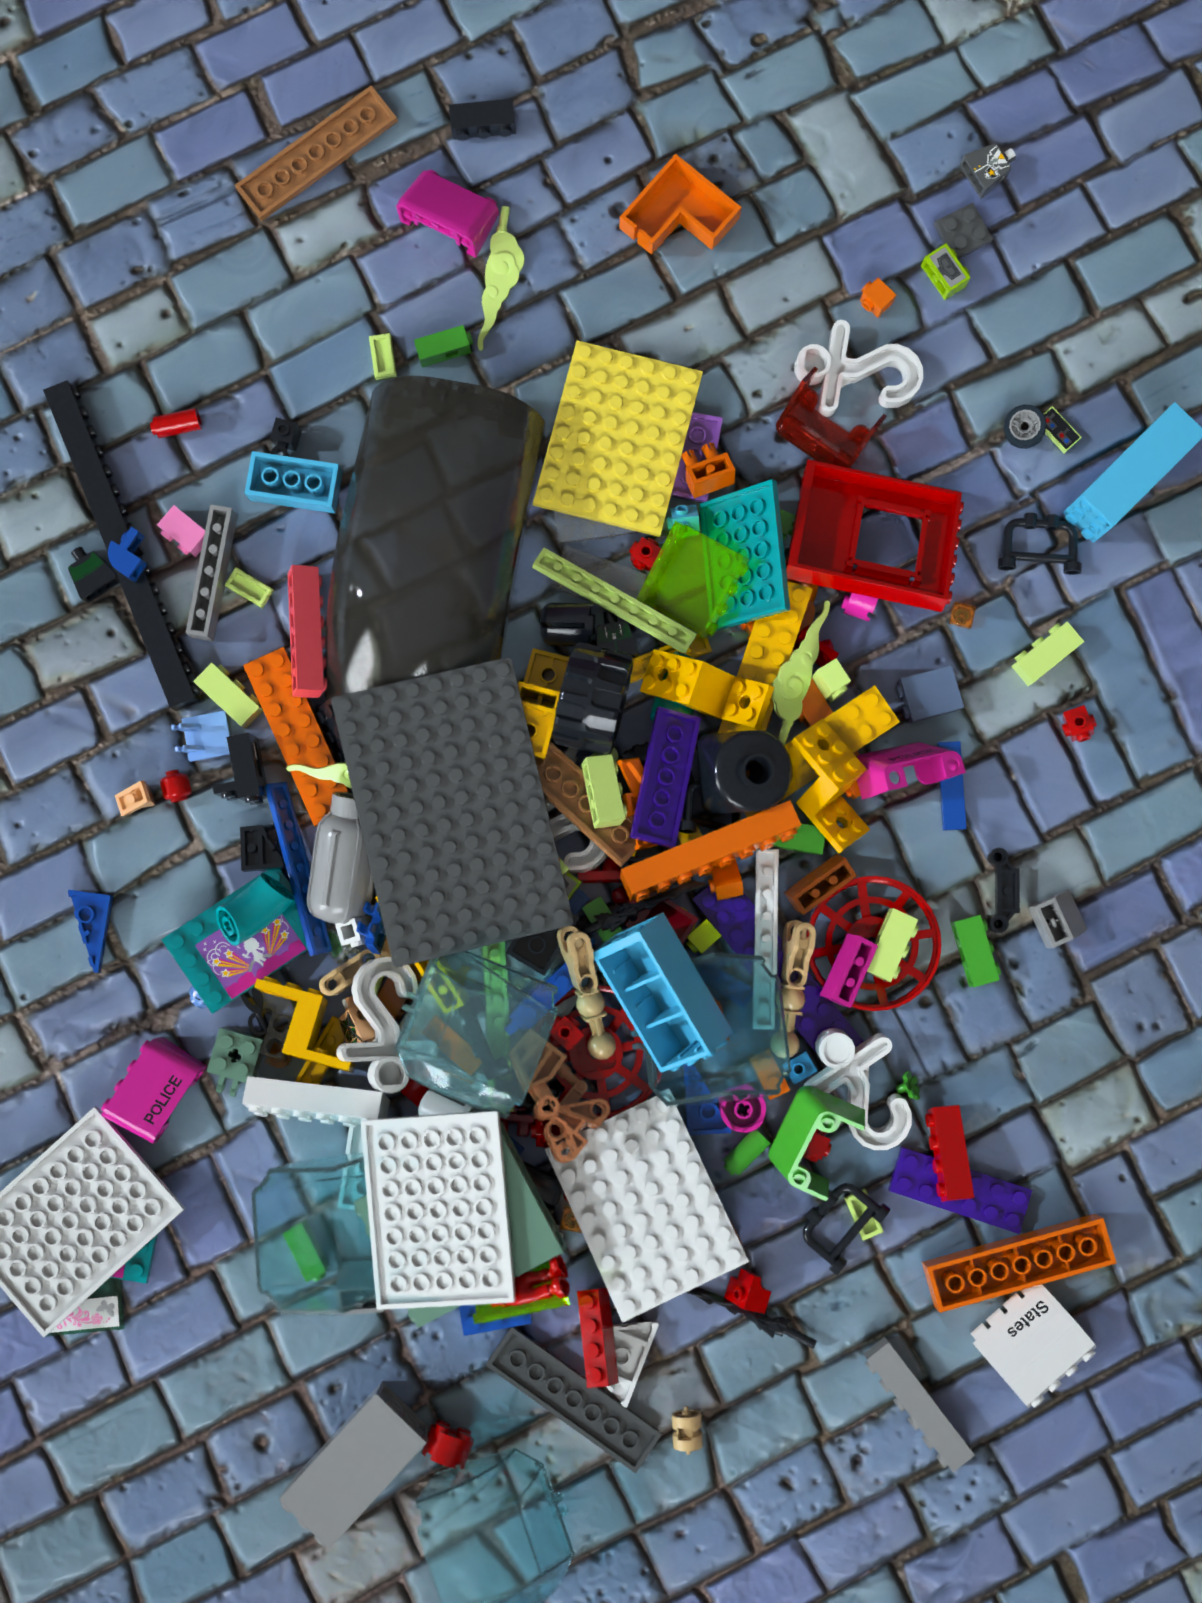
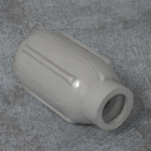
[307,792,374,924]

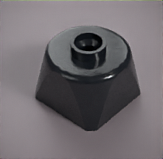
[697,730,792,814]

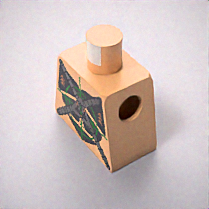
[339,996,375,1043]

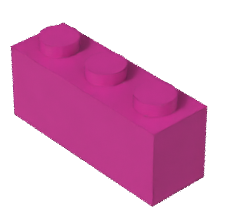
[820,933,878,1008]

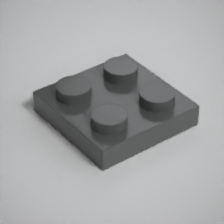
[934,203,993,259]

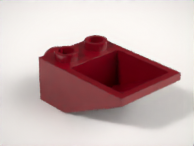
[611,887,699,945]

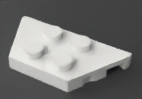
[606,1321,659,1408]

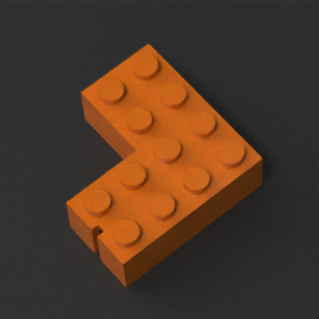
[619,153,742,255]

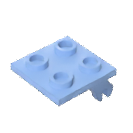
[171,711,230,762]

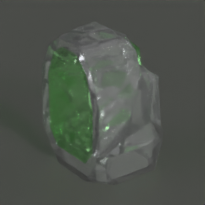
[328,926,361,964]

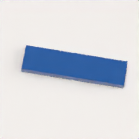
[937,741,966,831]

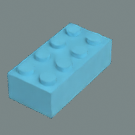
[244,451,343,514]

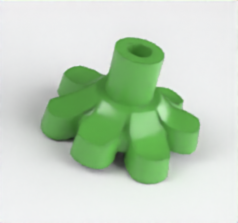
[896,1071,920,1100]

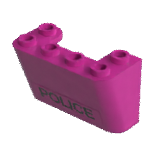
[856,742,966,800]
[101,1037,207,1144]

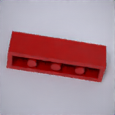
[925,1105,975,1202]
[577,1288,619,1388]

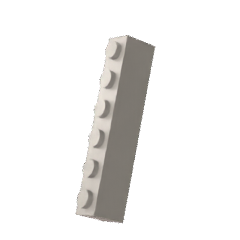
[186,504,238,642]
[863,1337,975,1473]

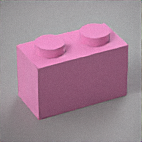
[157,505,205,557]

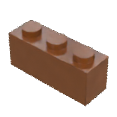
[783,854,857,915]

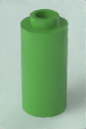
[723,1129,771,1176]

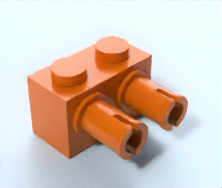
[681,442,735,498]

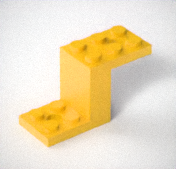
[518,648,570,759]
[640,649,774,730]
[791,718,870,854]
[254,976,356,1073]

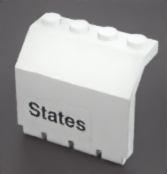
[970,1284,1096,1408]

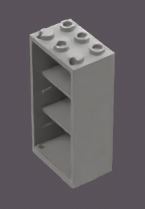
[278,1381,430,1549]

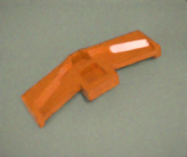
[616,757,658,850]

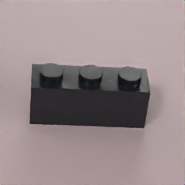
[449,98,516,141]

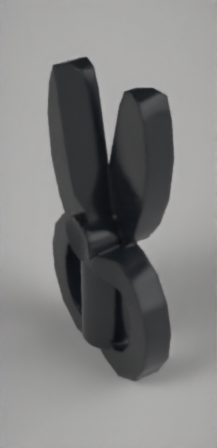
[241,987,278,1036]

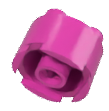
[840,592,878,622]
[719,1084,766,1133]

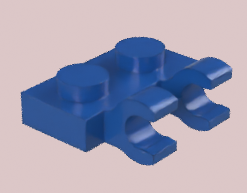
[356,901,386,954]

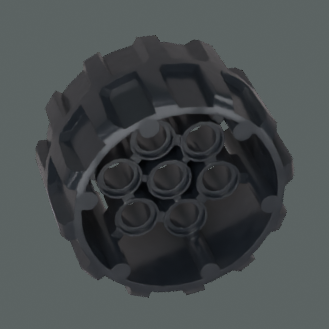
[553,642,633,755]

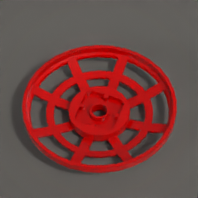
[806,876,942,1011]
[533,985,661,1121]

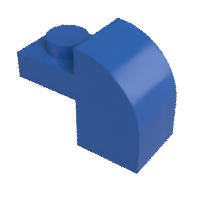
[108,527,147,582]

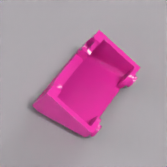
[396,169,499,258]

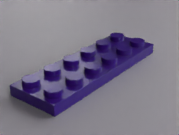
[630,706,701,848]
[888,1147,1033,1234]

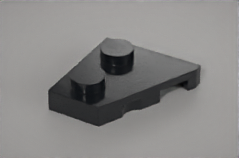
[240,825,286,872]

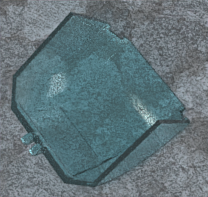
[395,950,558,1118]
[630,952,791,1106]
[251,1153,376,1315]
[416,1448,575,1603]

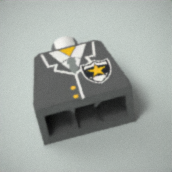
[959,144,1016,199]

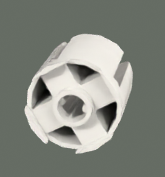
[418,1085,483,1116]

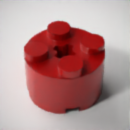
[421,1419,474,1469]

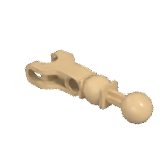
[771,920,816,1058]
[557,925,616,1060]
[319,937,391,996]

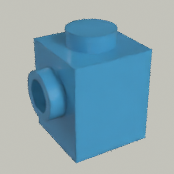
[780,1050,817,1085]

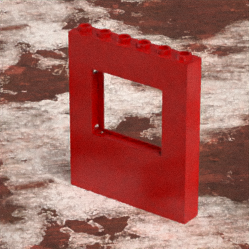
[786,459,964,612]

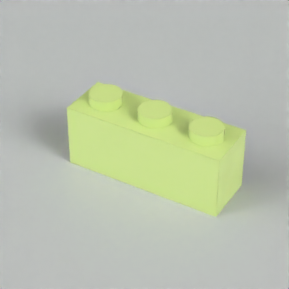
[1011,621,1085,686]
[812,658,851,703]
[193,662,263,729]
[581,754,627,829]
[867,908,919,982]

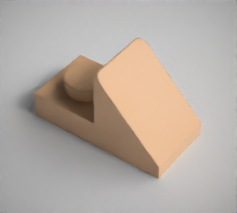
[115,780,156,816]

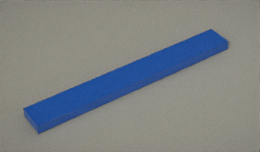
[264,782,333,956]

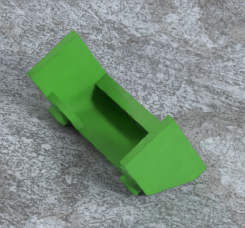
[768,1085,865,1201]

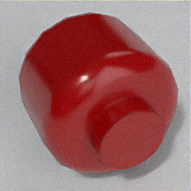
[160,769,192,803]

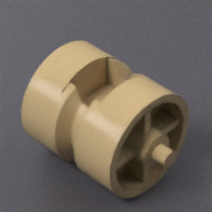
[672,1406,703,1455]

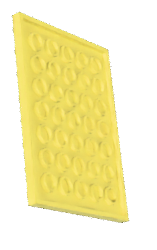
[533,340,703,537]

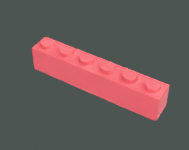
[287,565,327,698]

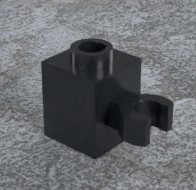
[270,417,302,457]

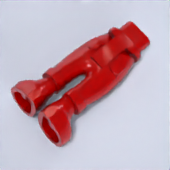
[491,1254,570,1308]

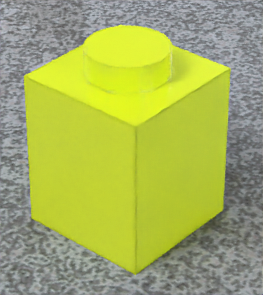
[686,919,722,954]

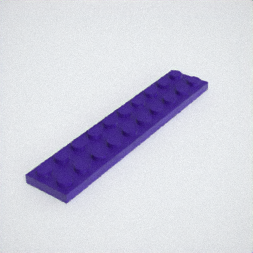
[692,886,864,1067]

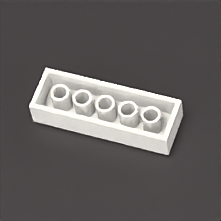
[242,1076,390,1127]

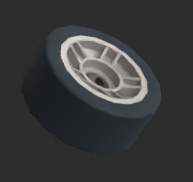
[1004,404,1046,449]

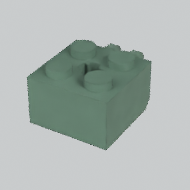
[207,1027,268,1097]

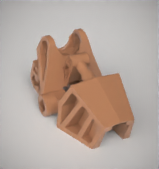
[508,1028,610,1163]

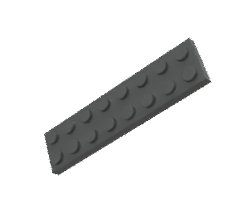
[485,1327,662,1473]

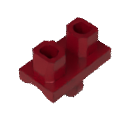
[499,1105,534,1137]

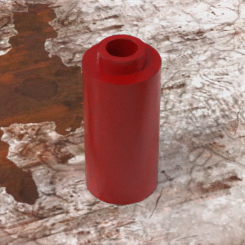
[150,408,202,439]

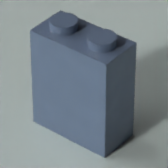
[895,665,964,724]

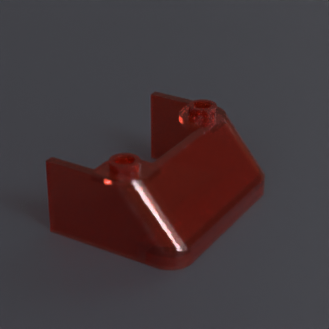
[776,367,887,468]

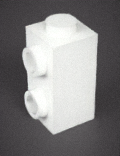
[335,915,371,948]

